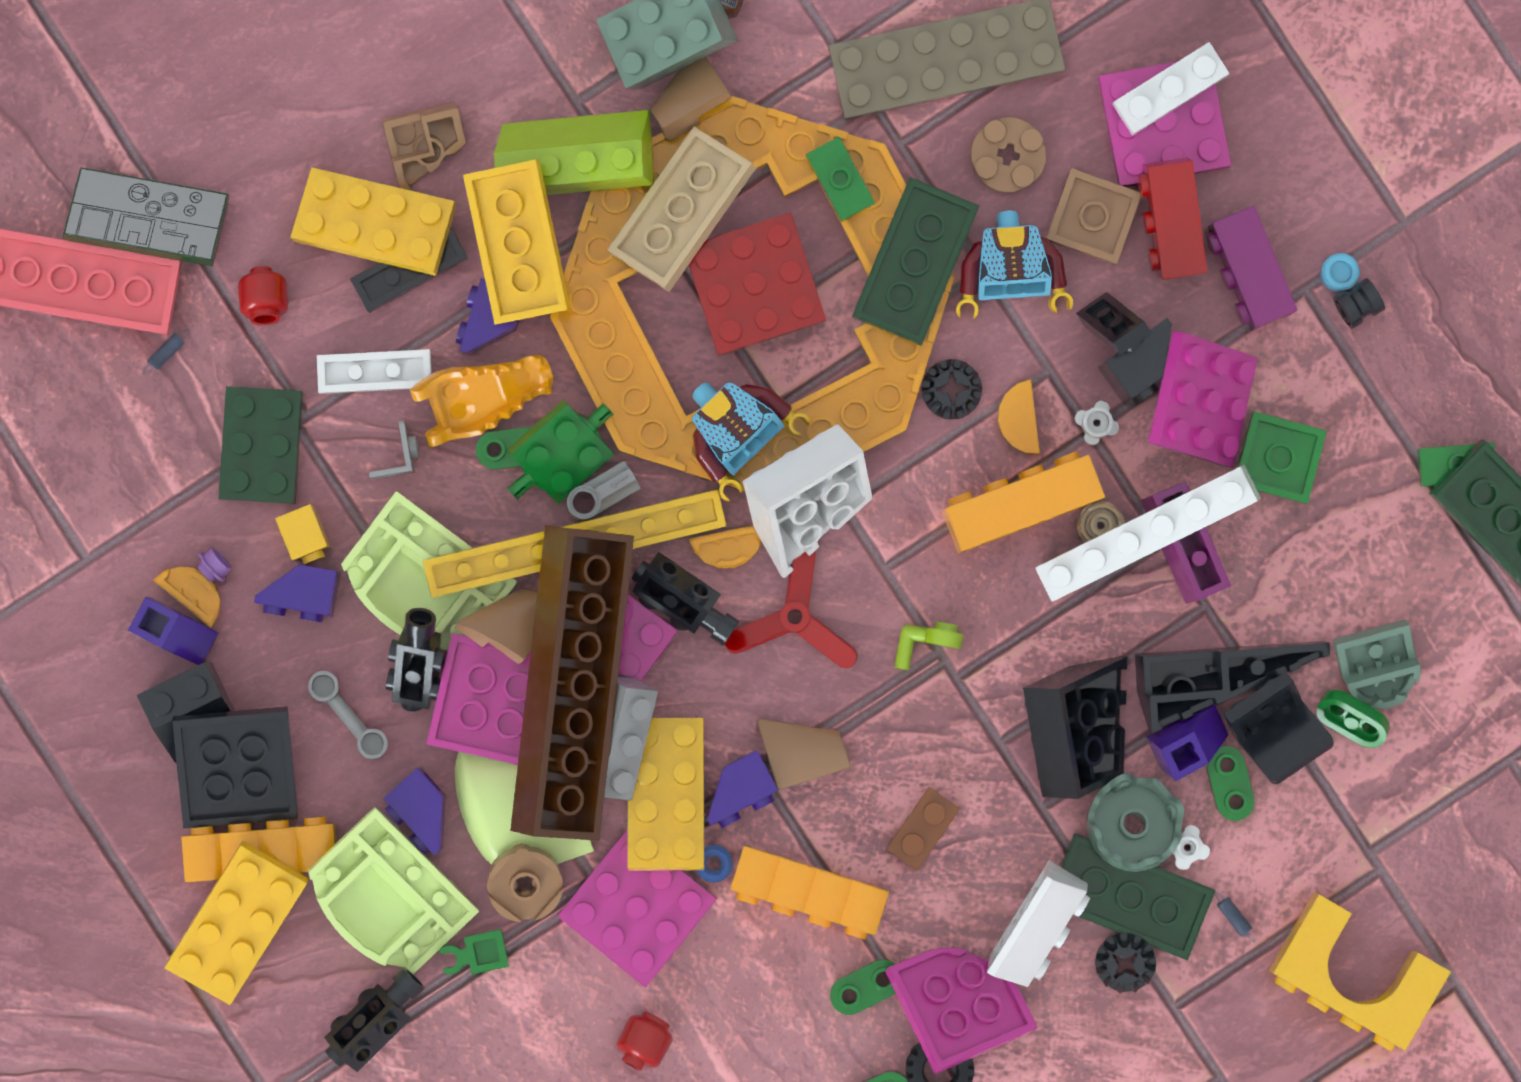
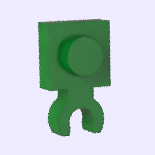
[439,929,510,975]

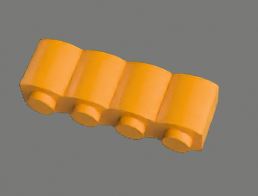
[181,816,337,882]
[730,845,889,940]

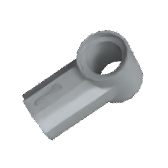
[567,461,641,521]

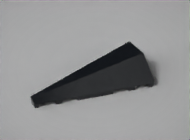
[1135,641,1330,732]

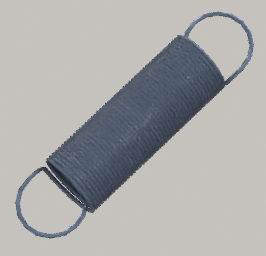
[143,329,189,374]
[1215,892,1255,942]

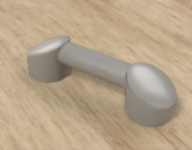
[308,671,388,760]

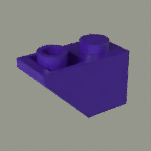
[456,278,519,356]
[254,565,341,622]
[128,597,219,665]
[1146,705,1229,781]
[707,750,778,828]
[383,767,446,855]

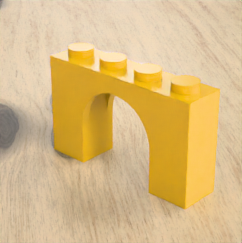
[1268,892,1451,1052]

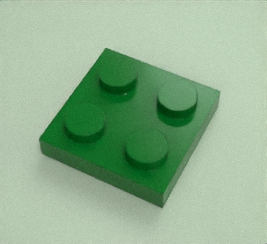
[1238,411,1327,504]

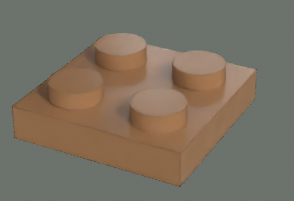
[1046,168,1141,265]

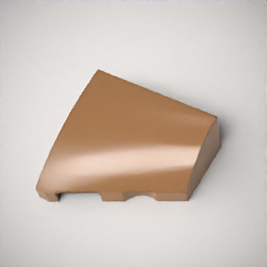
[650,57,731,142]

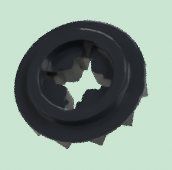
[922,359,982,420]
[1095,933,1156,993]

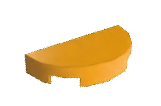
[997,379,1040,455]
[689,526,761,569]
[153,567,221,628]

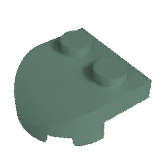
[1333,619,1421,709]

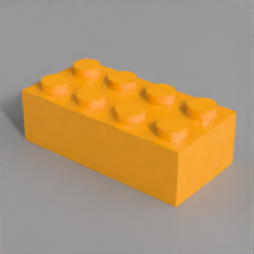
[942,451,1105,554]

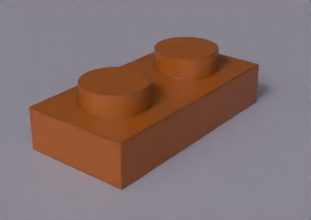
[886,787,960,871]

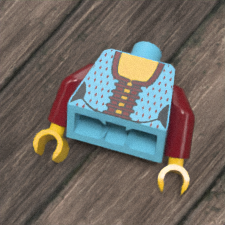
[956,210,1073,319]
[692,382,810,501]

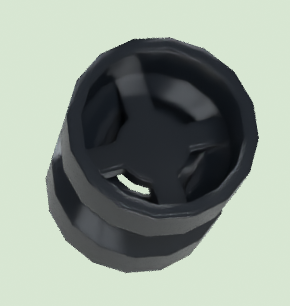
[1333,278,1385,329]

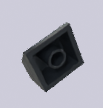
[1099,318,1172,405]
[137,662,235,763]

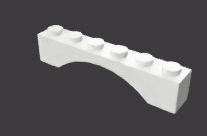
[1035,464,1261,602]

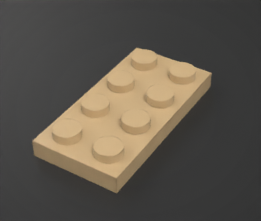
[607,127,756,292]

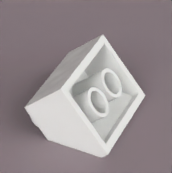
[987,860,1090,987]

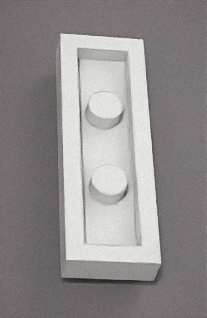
[1112,42,1230,136]
[317,349,432,394]

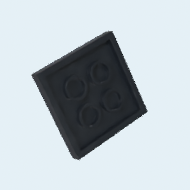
[172,706,298,829]

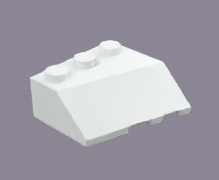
[743,424,873,578]

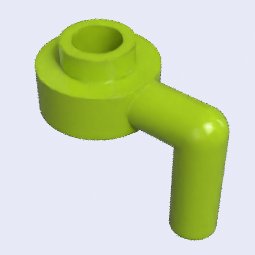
[894,621,964,670]

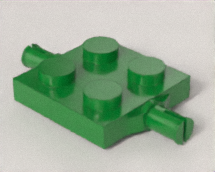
[507,399,614,504]

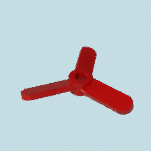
[725,551,858,668]

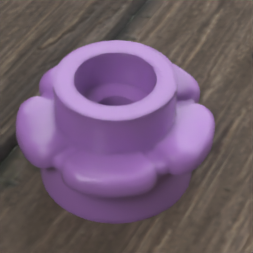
[197,547,232,582]

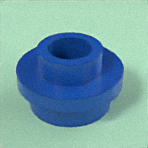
[696,844,733,883]

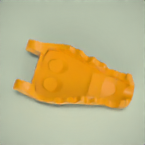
[410,354,553,447]

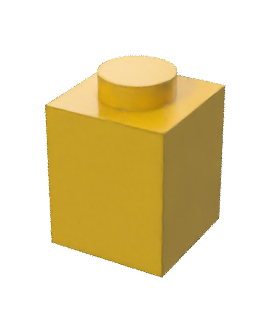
[275,504,331,565]

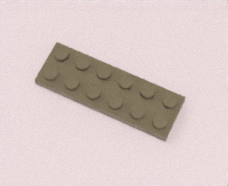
[828,0,1065,120]

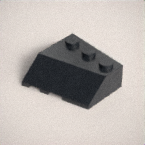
[1023,656,1128,799]

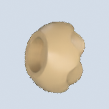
[1077,502,1125,542]

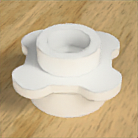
[1075,401,1119,445]
[1172,825,1210,870]

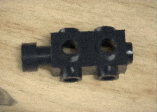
[631,552,740,646]
[386,608,446,712]
[324,967,425,1072]

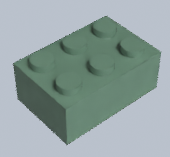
[596,0,738,89]

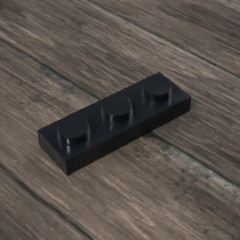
[350,227,468,313]
[1076,292,1151,355]

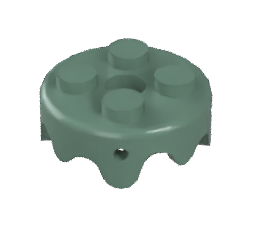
[1086,773,1184,872]

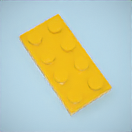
[463,159,571,325]
[290,167,457,276]
[628,718,704,871]
[164,841,308,1005]

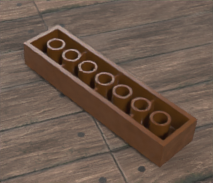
[510,525,634,841]

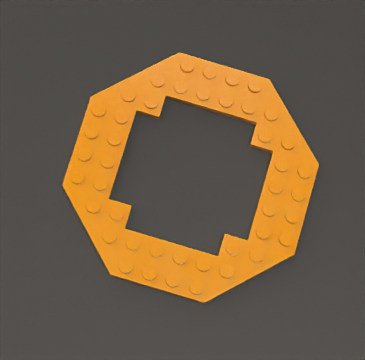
[550,96,955,491]

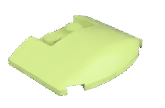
[341,491,518,650]
[455,752,594,865]
[308,807,479,974]

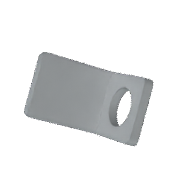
[369,420,419,480]

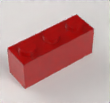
[1138,157,1207,280]

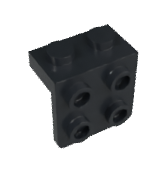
[1223,671,1334,784]

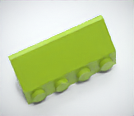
[494,110,654,195]

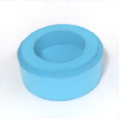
[1320,253,1360,292]

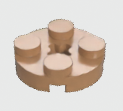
[970,117,1046,194]
[486,843,563,922]

